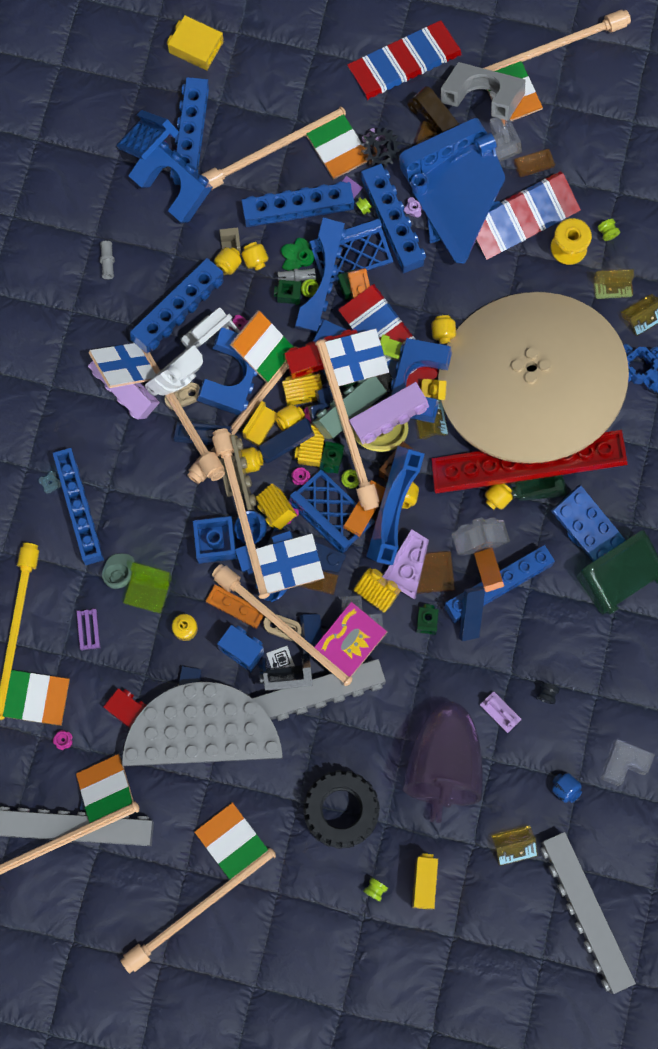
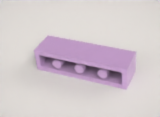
[88,361,160,419]
[349,382,429,445]

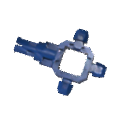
[623,344,658,393]

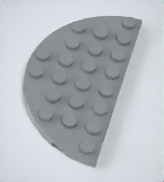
[122,682,283,766]

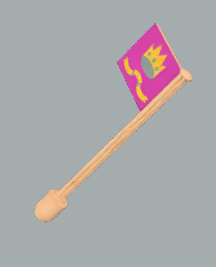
[212,564,387,686]

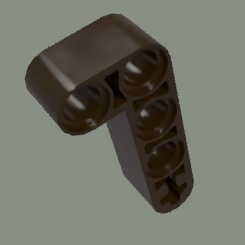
[407,86,460,135]

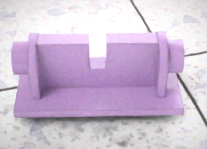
[480,692,522,733]

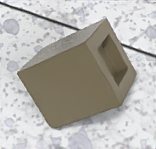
[220,227,241,255]

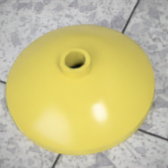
[351,406,408,452]

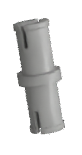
[100,241,115,279]
[278,268,316,281]

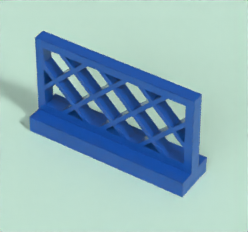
[116,110,179,160]
[309,219,393,283]
[289,470,375,554]

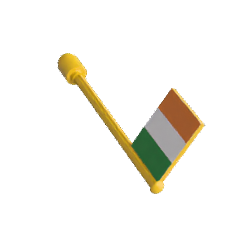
[0,543,70,726]

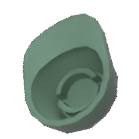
[102,554,135,589]

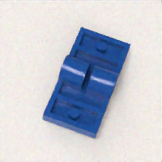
[551,485,629,569]

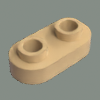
[165,383,200,410]
[264,614,301,641]

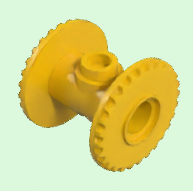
[551,218,592,265]

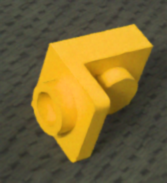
[420,379,446,400]

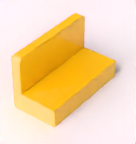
[243,401,277,447]

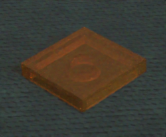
[416,552,455,594]

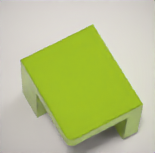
[380,335,403,361]

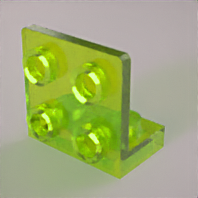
[124,563,172,613]

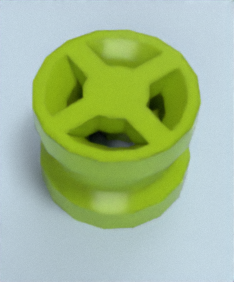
[597,219,620,241]
[363,878,388,902]

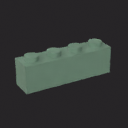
[313,376,387,440]

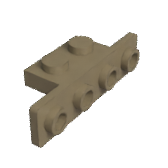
[219,435,256,511]

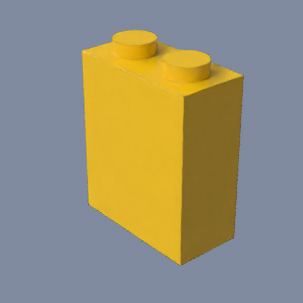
[167,15,224,71]
[412,854,438,910]

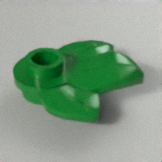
[281,238,314,271]

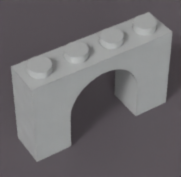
[441,62,526,120]

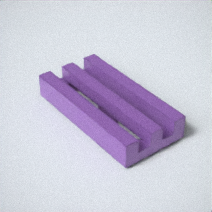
[77,609,100,650]

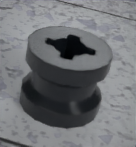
[536,683,560,704]

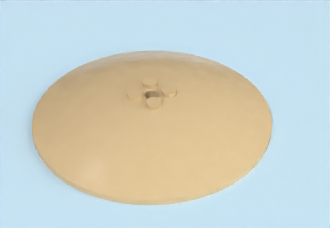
[438,292,629,463]

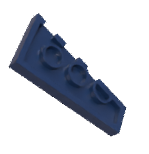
[267,527,346,574]

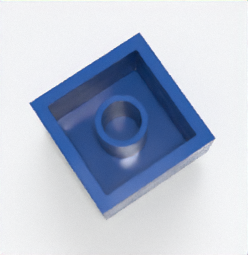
[193,516,237,564]
[218,625,264,672]

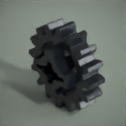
[361,127,401,168]

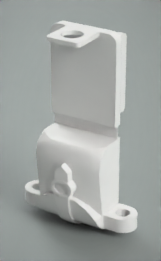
[145,308,240,396]

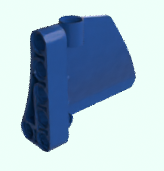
[399,118,505,264]

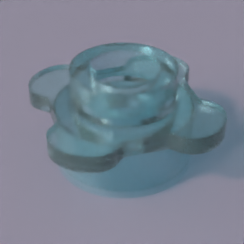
[39,471,61,494]

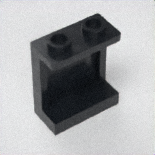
[259,654,312,691]

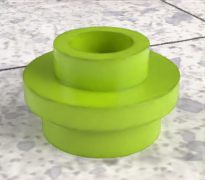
[356,197,372,214]
[301,279,319,298]
[342,469,360,488]

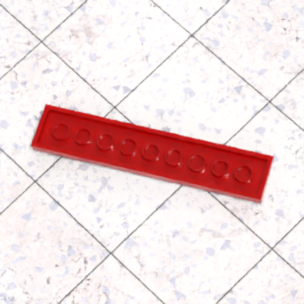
[432,430,628,493]

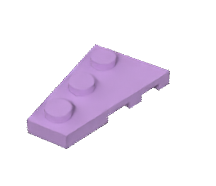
[383,529,429,599]

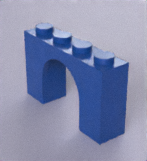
[129,141,213,223]
[196,327,257,415]
[388,338,452,423]

